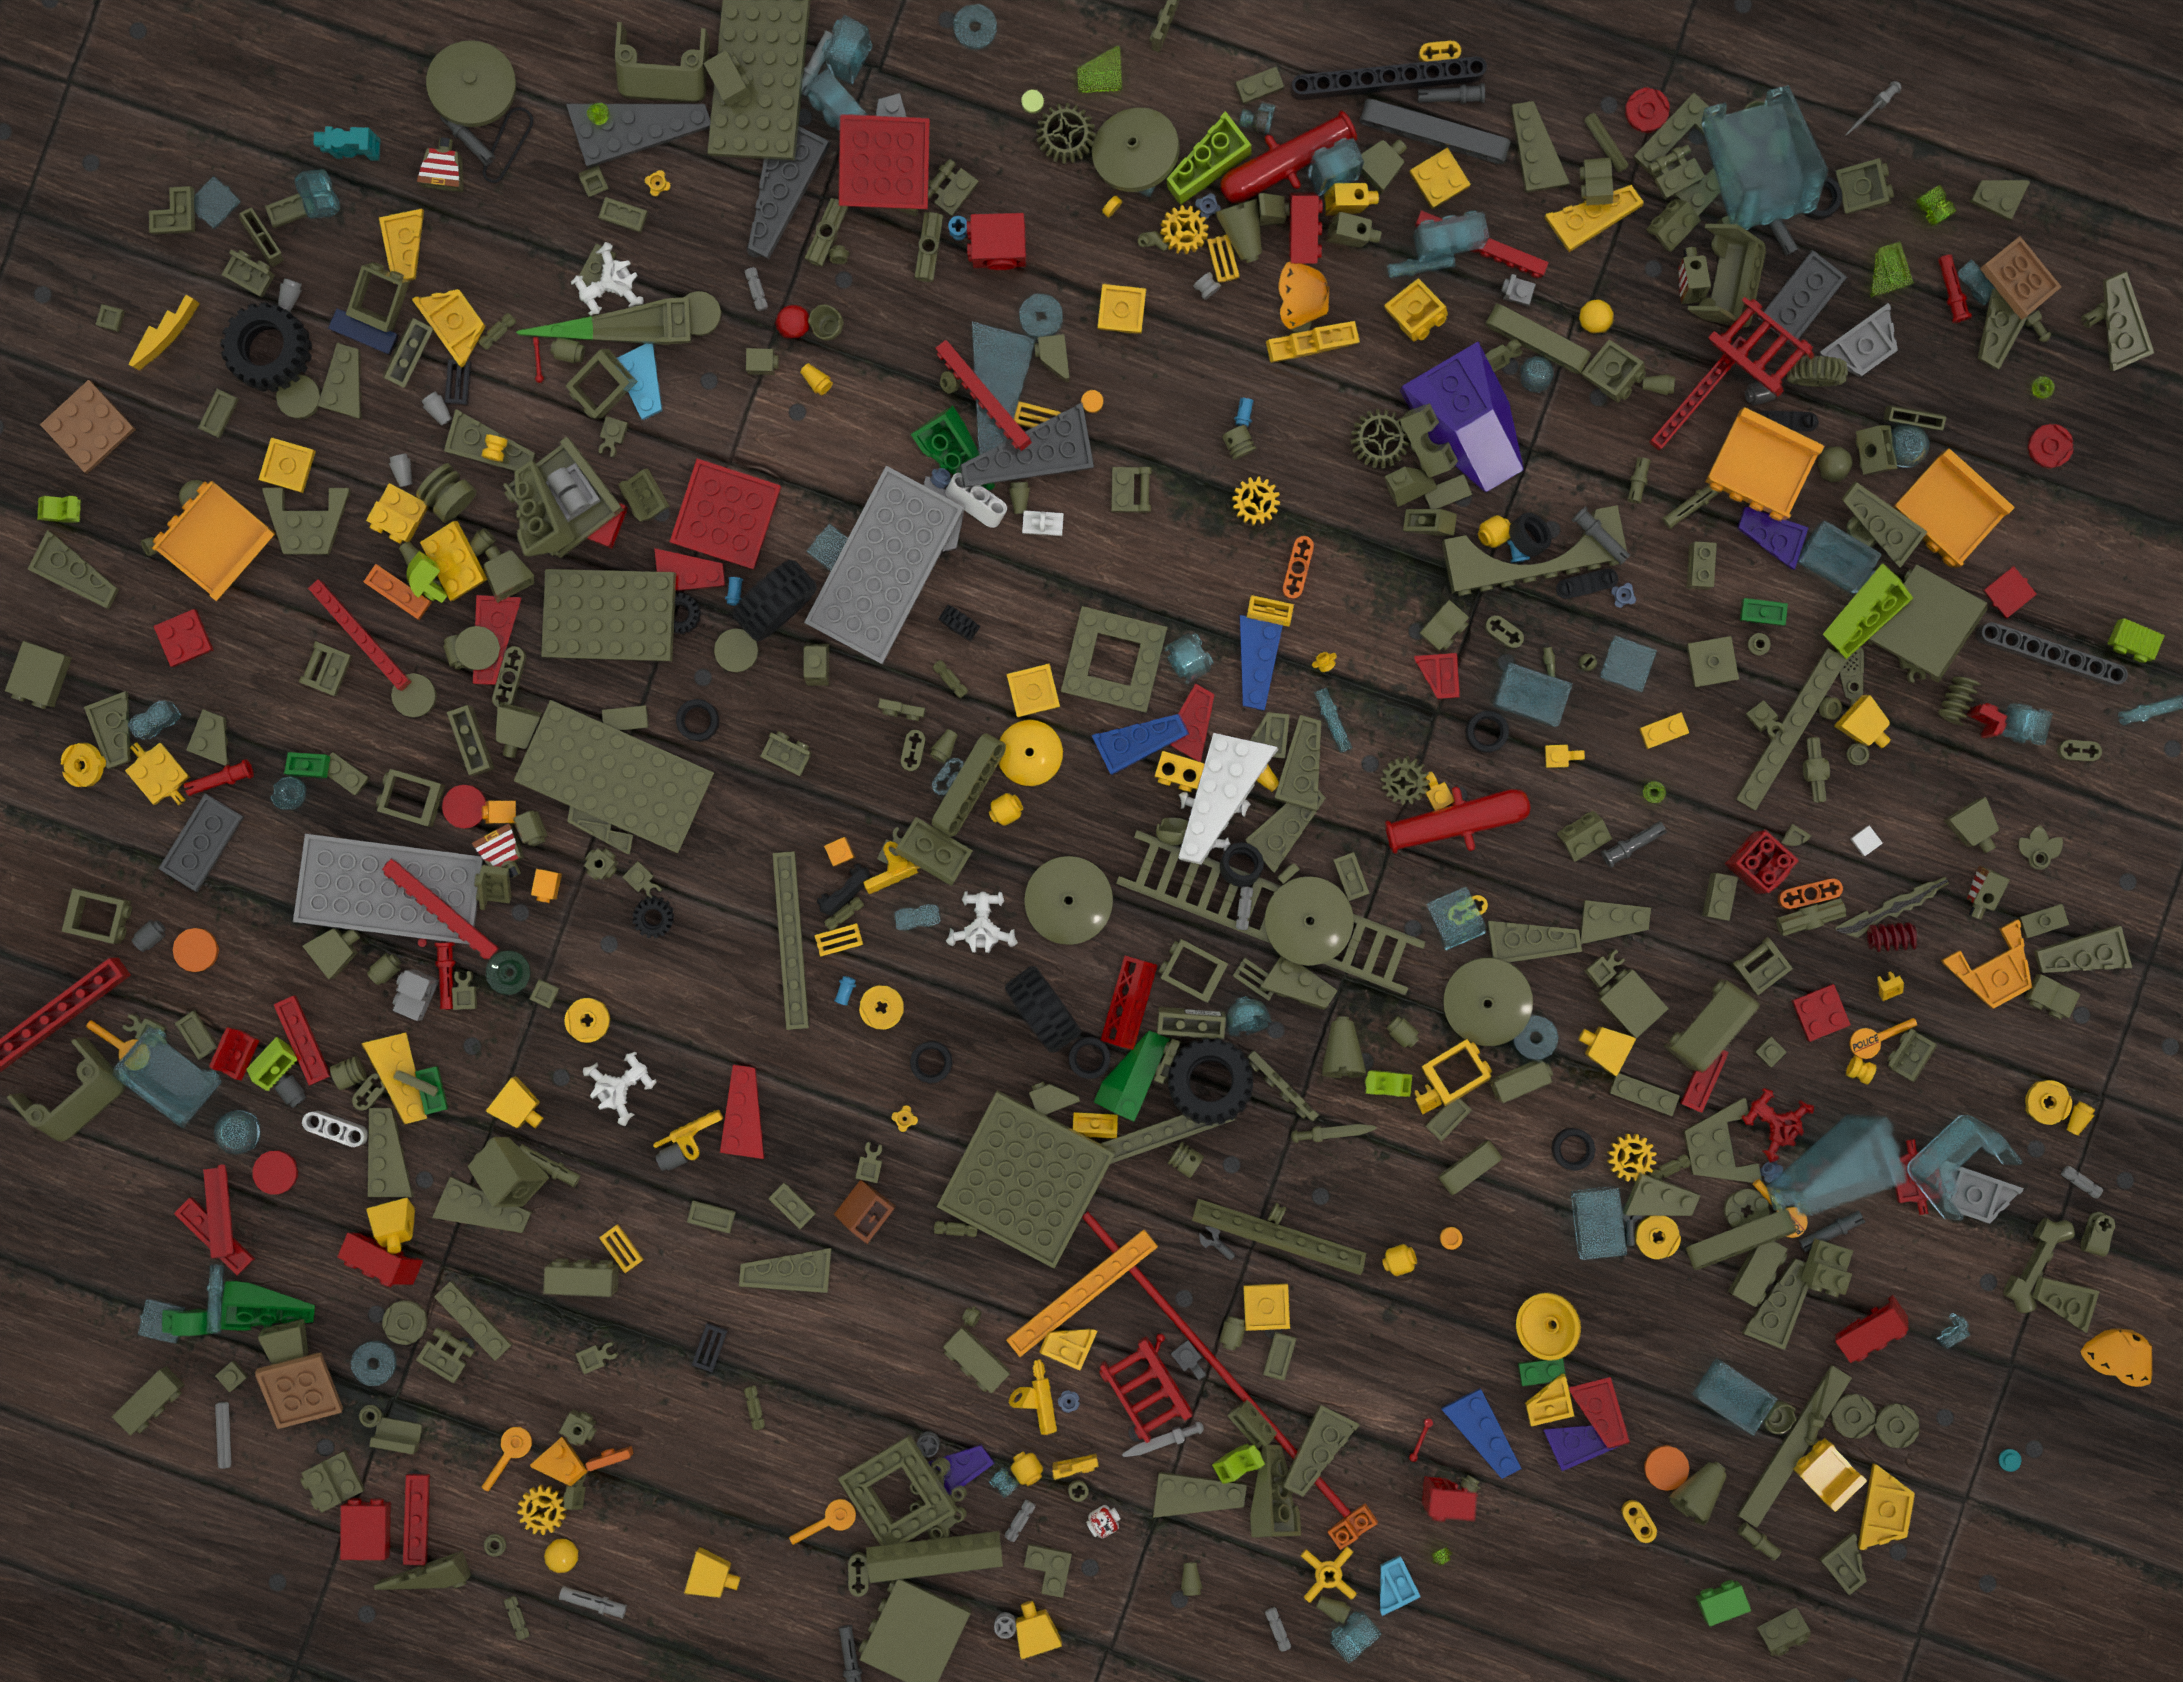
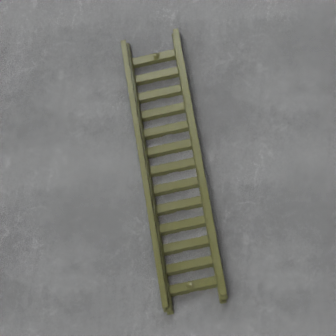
[1116,830,1425,995]

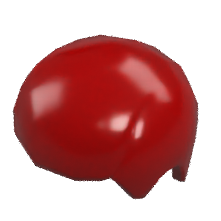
[775,305,810,338]

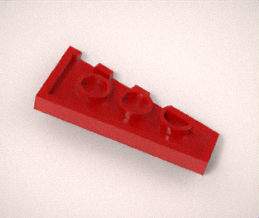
[473,595,522,685]
[720,1064,765,1159]

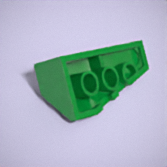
[910,405,995,491]
[1094,1030,1169,1121]
[221,1281,315,1331]

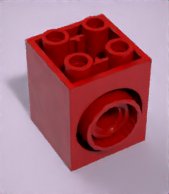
[967,213,1026,270]
[1725,830,1799,894]

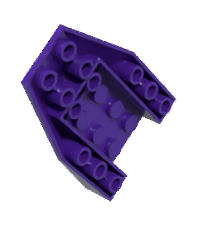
[1399,342,1524,493]

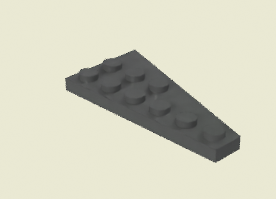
[566,104,711,168]
[748,126,831,260]
[960,403,1094,488]

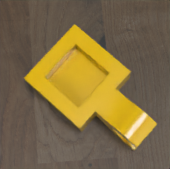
[1545,745,1585,768]
[1425,772,1454,810]

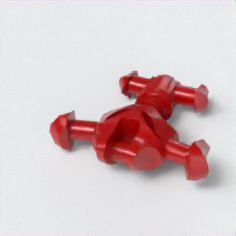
[1742,1088,1814,1163]

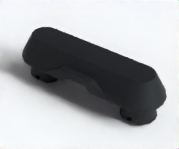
[1758,410,1819,432]
[1556,569,1618,599]
[817,864,870,915]

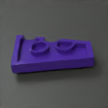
[1737,507,1809,570]
[1543,1425,1622,1471]
[928,1444,995,1496]

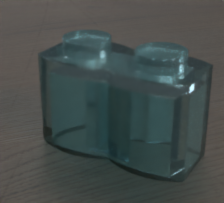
[294,169,340,219]
[128,700,181,739]
[894,904,942,930]
[1330,1611,1382,1664]

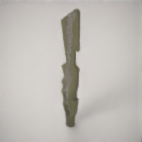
[1835,877,1949,938]

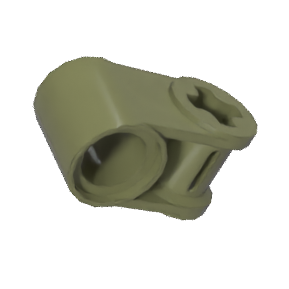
[2080,1212,2115,1257]

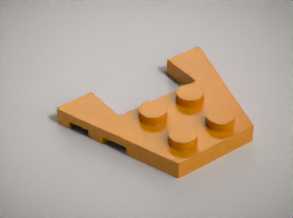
[1941,919,2032,1009]

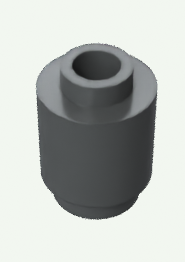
[1745,382,1776,406]
[131,920,166,952]
[274,1074,307,1108]
[655,1143,689,1171]

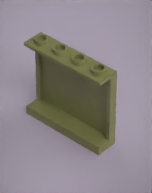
[503,437,624,558]
[1868,565,1987,683]
[858,1579,971,1682]

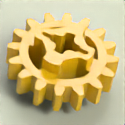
[1160,205,1209,255]
[1232,477,1280,525]
[1607,1133,1656,1182]
[517,1485,566,1535]

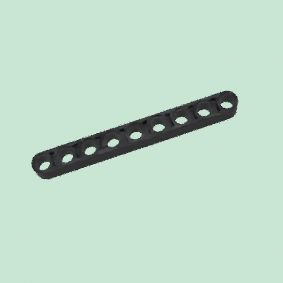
[1290,57,1487,100]

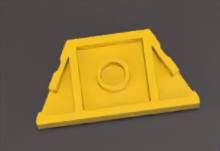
[412,289,486,368]
[1858,1463,1915,1550]

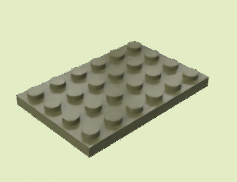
[541,569,676,662]

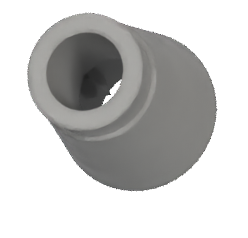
[278,278,302,312]
[421,391,452,426]
[388,453,412,487]

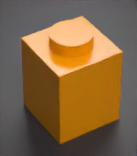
[482,801,516,824]
[824,837,855,867]
[531,869,562,903]

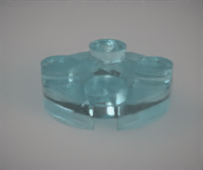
[1019,293,1063,339]

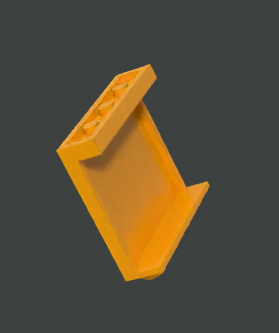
[1705,407,1824,521]
[1893,448,2015,569]
[152,481,276,601]

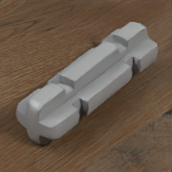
[745,267,768,311]
[1236,886,1253,930]
[2061,1166,2103,1198]
[1005,1500,1035,1542]
[1265,1607,1291,1652]

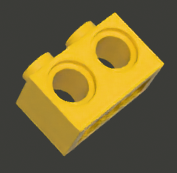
[1154,751,1205,792]

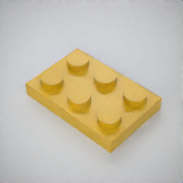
[420,521,488,601]

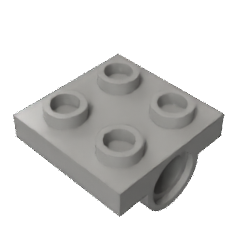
[546,463,601,522]

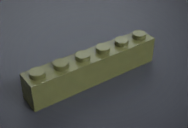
[866,1531,1003,1583]

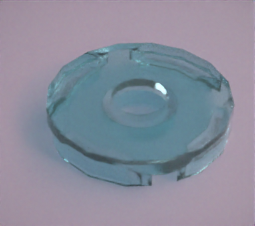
[954,4,997,49]
[1514,1015,1558,1060]
[351,1341,397,1386]

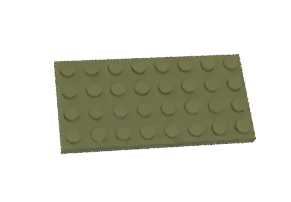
[708,0,811,160]
[514,700,714,853]

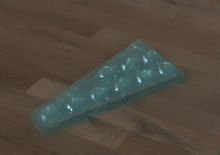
[972,321,1036,455]

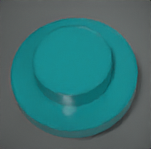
[1998,1449,2022,1472]

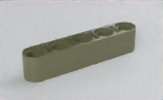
[1485,304,1591,374]
[932,733,1006,837]
[1686,1210,1797,1270]

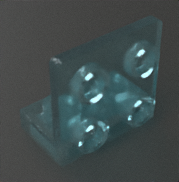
[1427,887,1486,951]

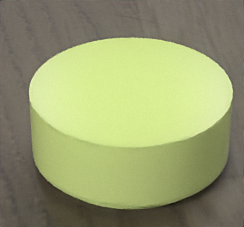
[1022,90,1044,114]

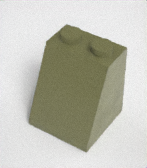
[467,1137,549,1208]

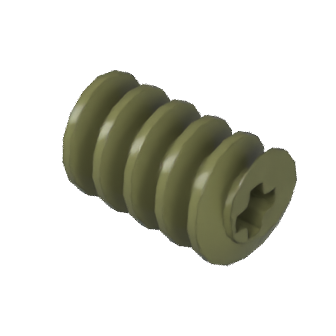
[1938,677,1981,726]

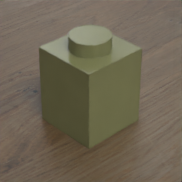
[746,348,779,375]

